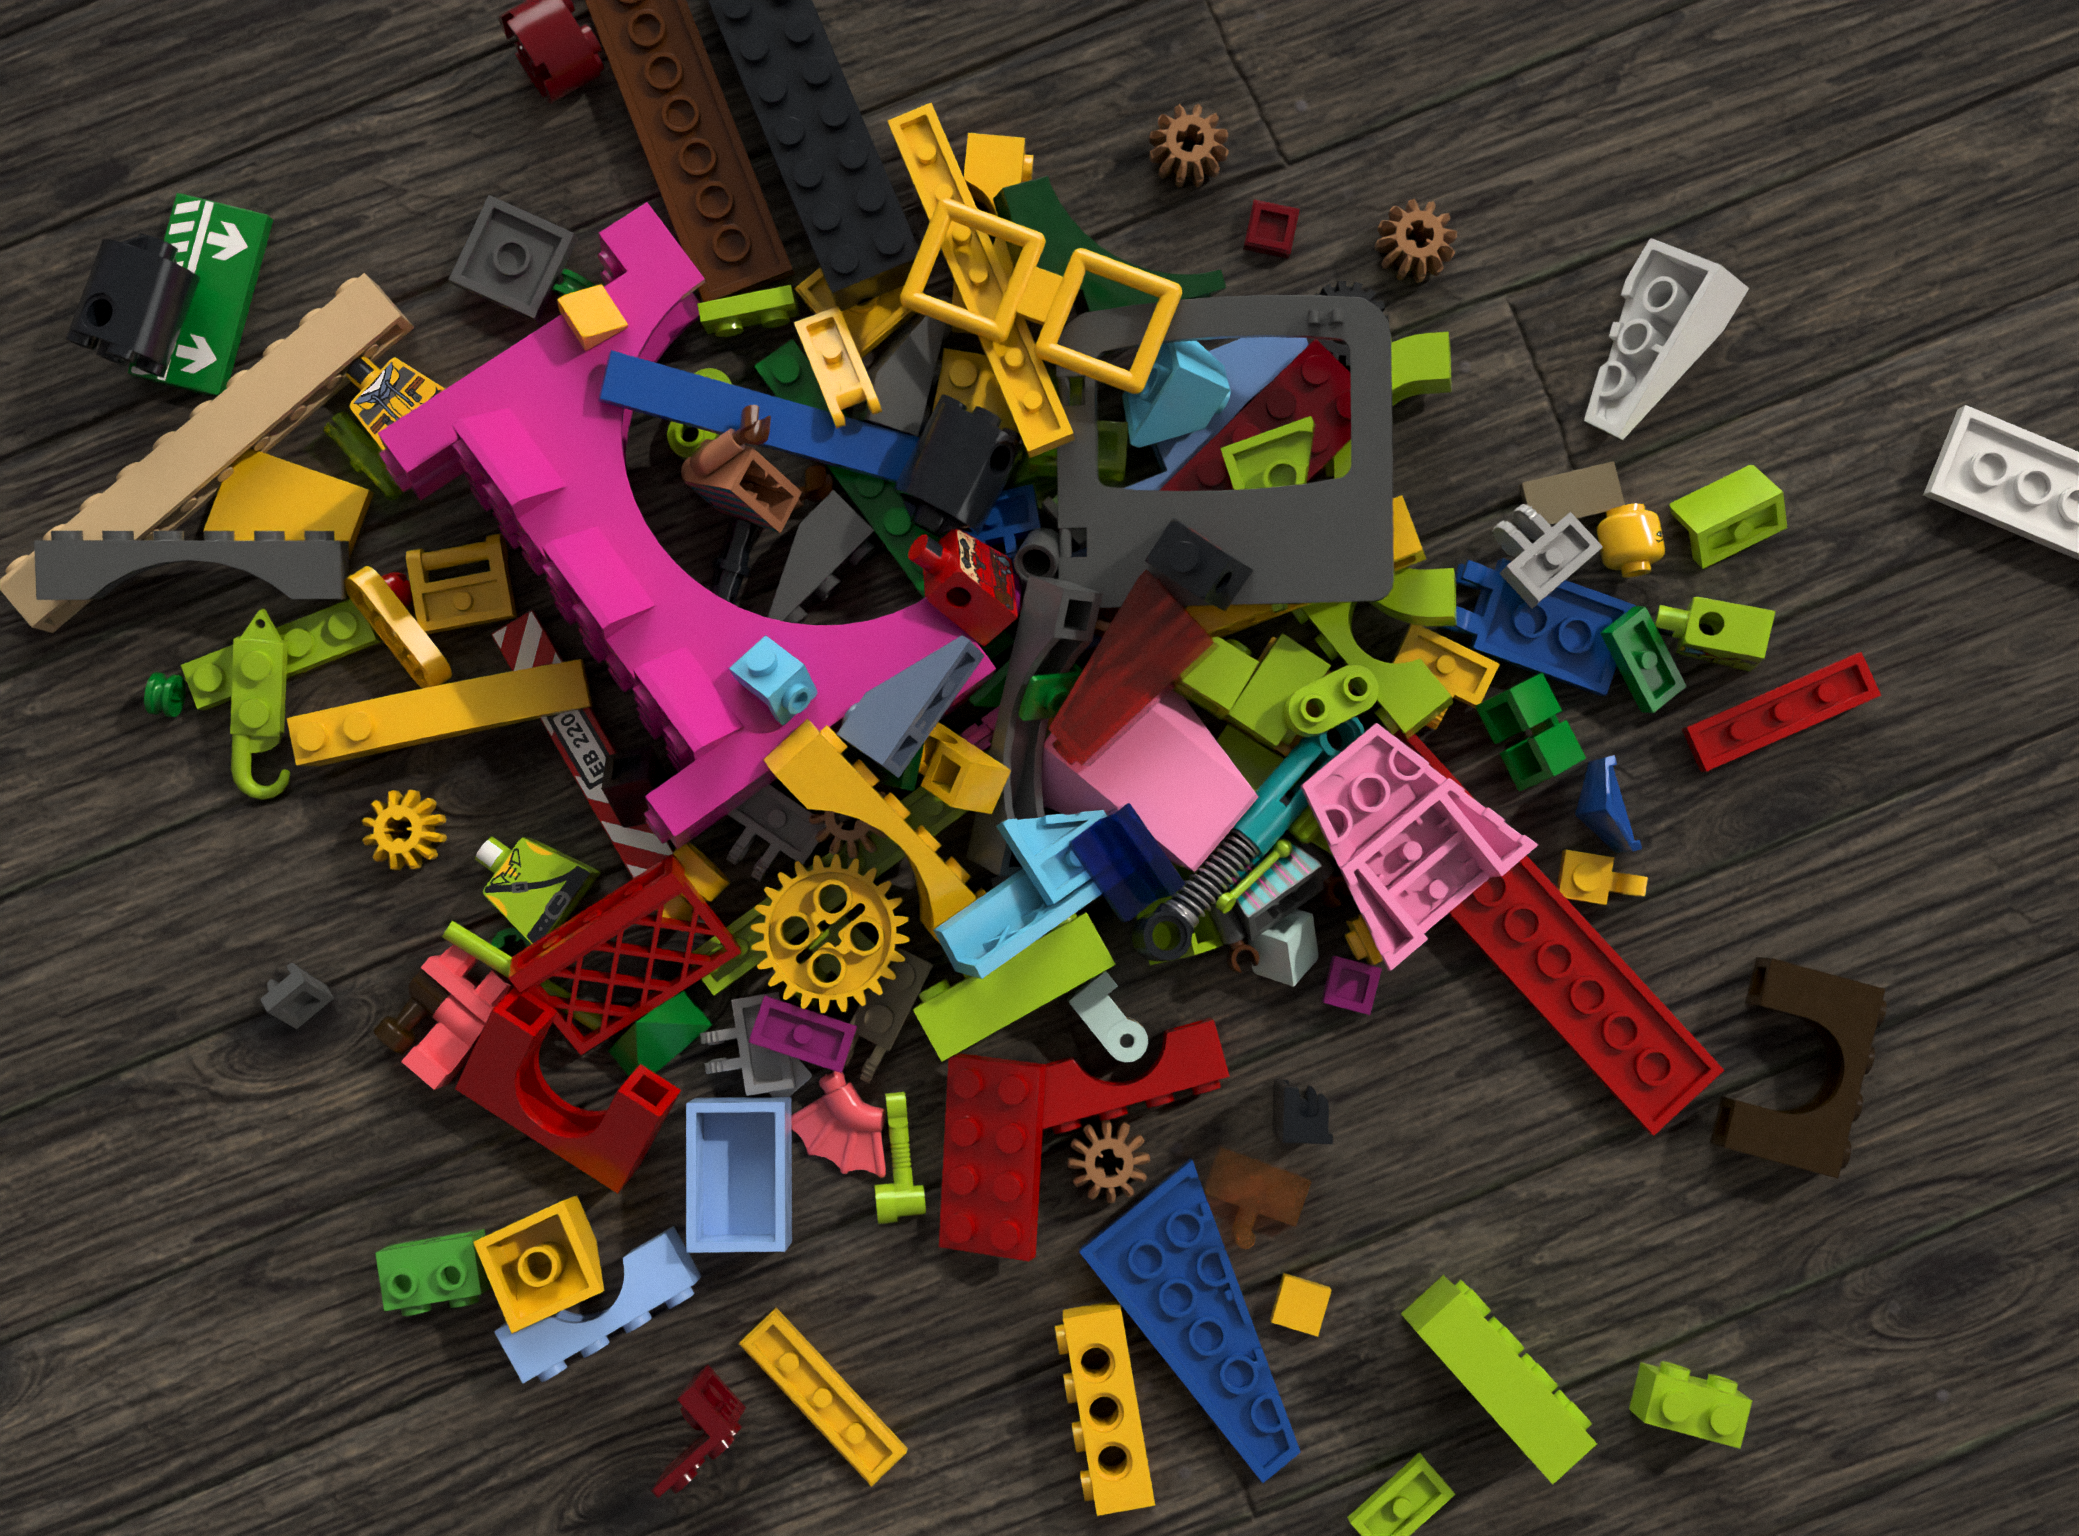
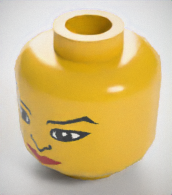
[1597,504,1665,578]

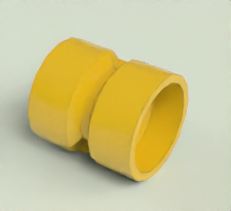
[656,842,731,932]

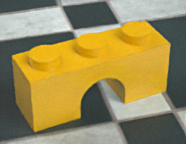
[918,722,1011,814]

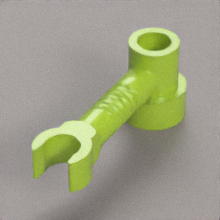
[874,1092,926,1224]

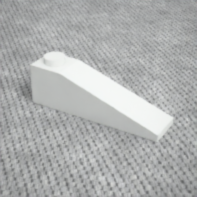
[1584,238,1749,440]

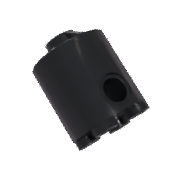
[66,233,200,378]
[893,394,1025,539]

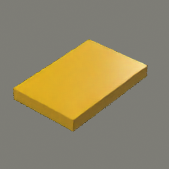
[203,448,374,558]

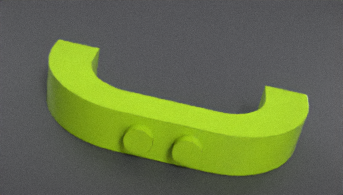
[1325,332,1457,626]

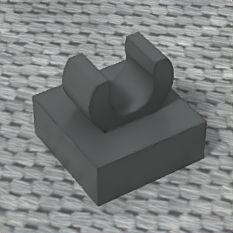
[260,963,334,1029]

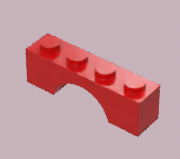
[1043,1017,1230,1134]

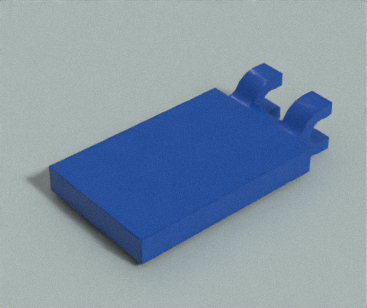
[1438,558,1636,696]

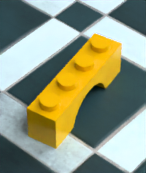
[952,133,1034,334]

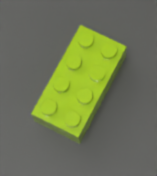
[913,912,1116,1062]
[1401,1275,1597,1485]

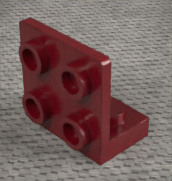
[651,1364,746,1499]

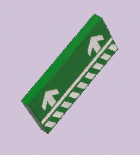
[127,193,273,397]

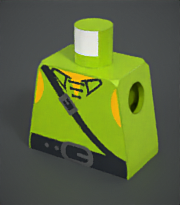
[475,836,600,944]

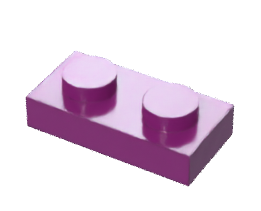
[748,995,857,1073]

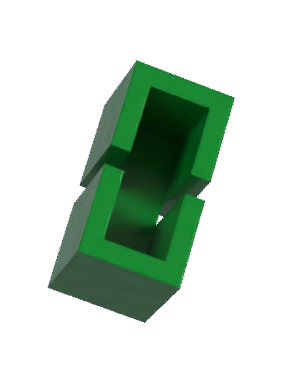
[1475,673,1586,792]

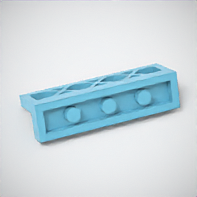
[933,857,1135,979]

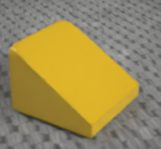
[557,284,628,351]

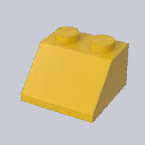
[473,1195,604,1334]

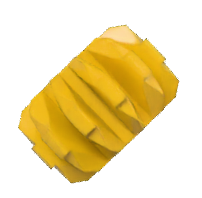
[362,790,447,870]

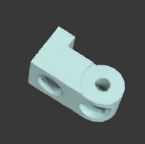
[1067,970,1148,1062]

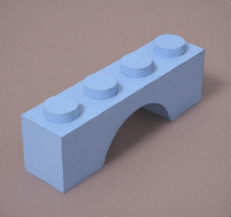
[494,1226,702,1383]

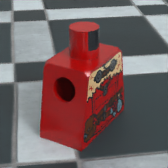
[908,529,1018,647]

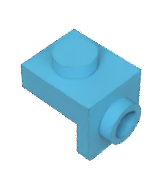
[729,635,818,725]

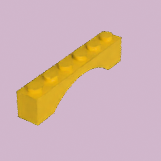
[763,718,987,945]

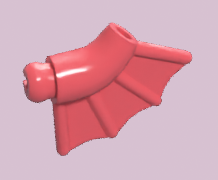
[792,1071,886,1178]

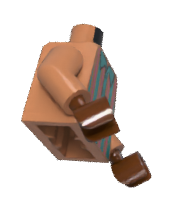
[681,405,833,534]

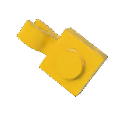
[1557,850,1648,905]

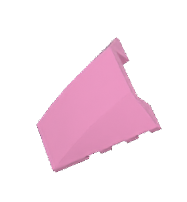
[1041,657,1259,872]
[1300,723,1538,971]

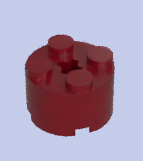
[499,0,605,104]

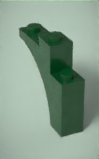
[993,176,1226,356]

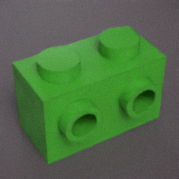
[375,1229,492,1316]

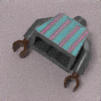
[1209,830,1352,973]

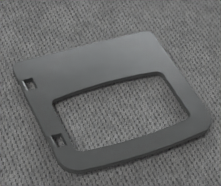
[1056,295,1394,609]

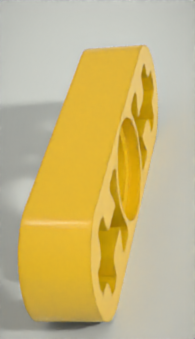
[344,566,452,689]

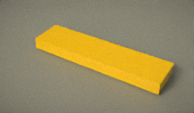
[739,1307,908,1487]

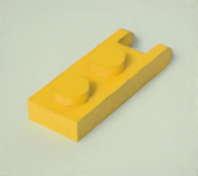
[794,306,882,429]

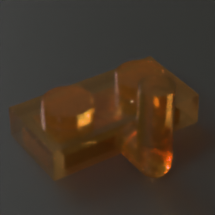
[1204,1146,1312,1249]

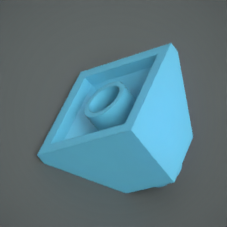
[1122,341,1231,448]

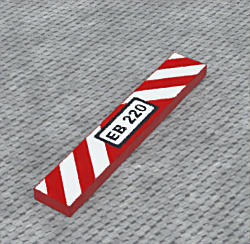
[491,610,675,879]

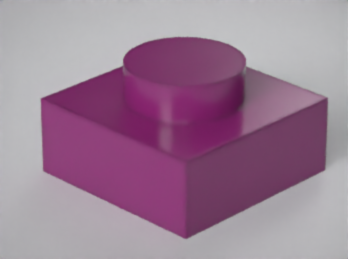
[1321,956,1382,1015]

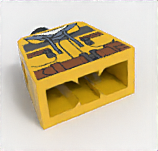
[346,356,445,450]

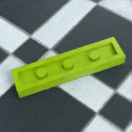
[181,599,381,711]

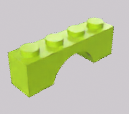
[1290,602,1453,739]

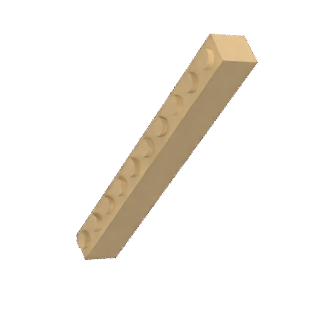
[0,273,414,633]

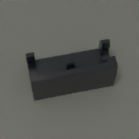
[1273,1079,1333,1144]

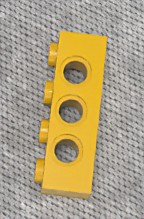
[1055,1300,1155,1516]

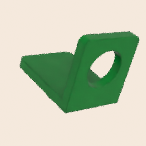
[1018,663,1087,721]

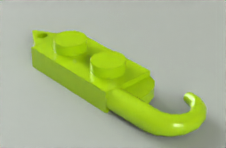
[230,608,290,800]

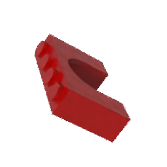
[455,987,681,1194]

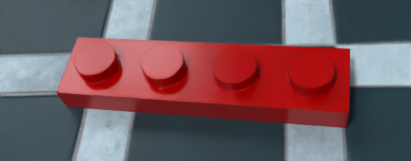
[1682,652,1881,772]

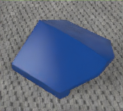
[1575,755,1642,853]

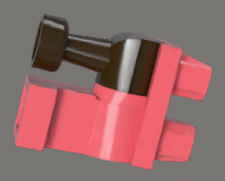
[373,944,515,1090]

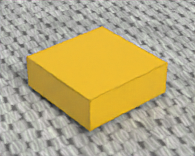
[1270,1273,1332,1337]

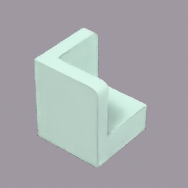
[1247,909,1318,987]

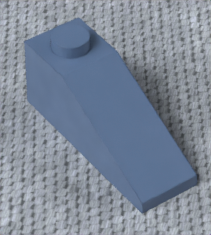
[837,635,985,778]

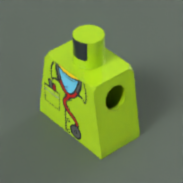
[1654,597,1776,672]

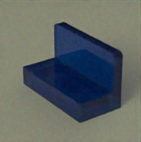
[1069,803,1186,922]

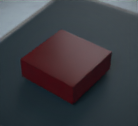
[1243,199,1300,259]

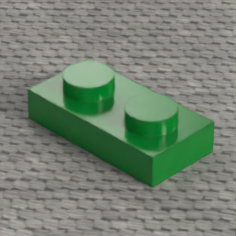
[1600,606,1687,713]

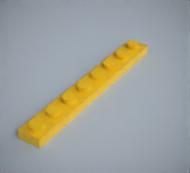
[887,103,1075,458]

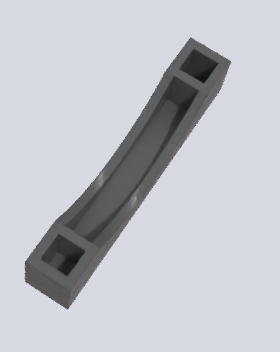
[34,531,350,600]
[966,575,1103,876]

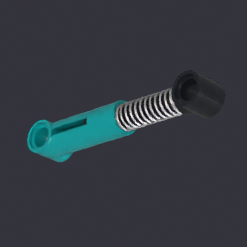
[1132,717,1365,961]

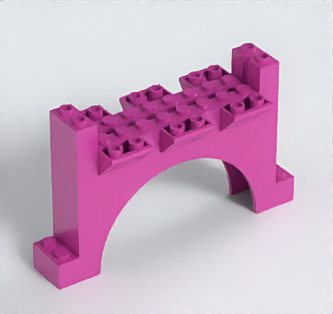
[377,202,996,849]

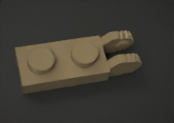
[843,945,934,1084]

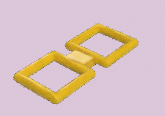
[900,198,1182,394]

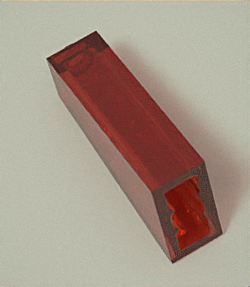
[1048,569,1219,766]

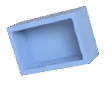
[686,1097,792,1253]

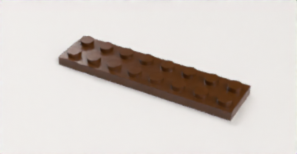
[585,0,794,302]

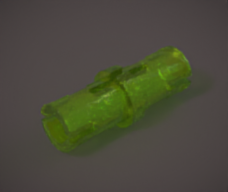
[323,412,403,501]

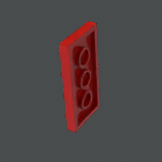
[939,1053,1046,1262]

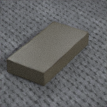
[1519,461,1625,526]

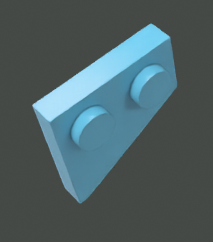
[996,810,1129,906]

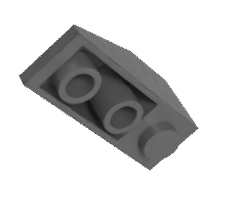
[851,296,952,437]
[768,490,878,624]

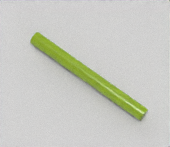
[442,921,611,1039]

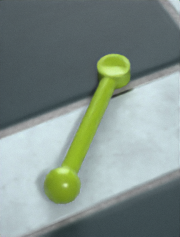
[1215,839,1292,914]

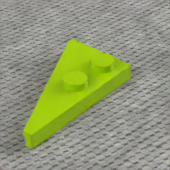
[1221,416,1315,613]

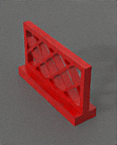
[508,853,741,1055]

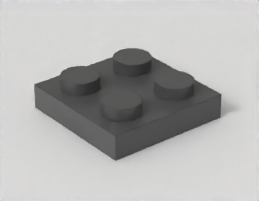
[448,195,578,323]

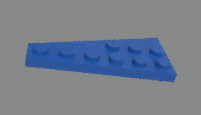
[1079,1158,1301,1483]

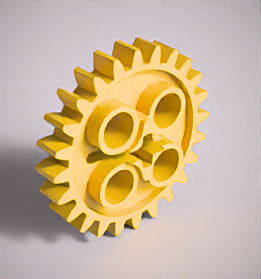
[751,854,910,1013]

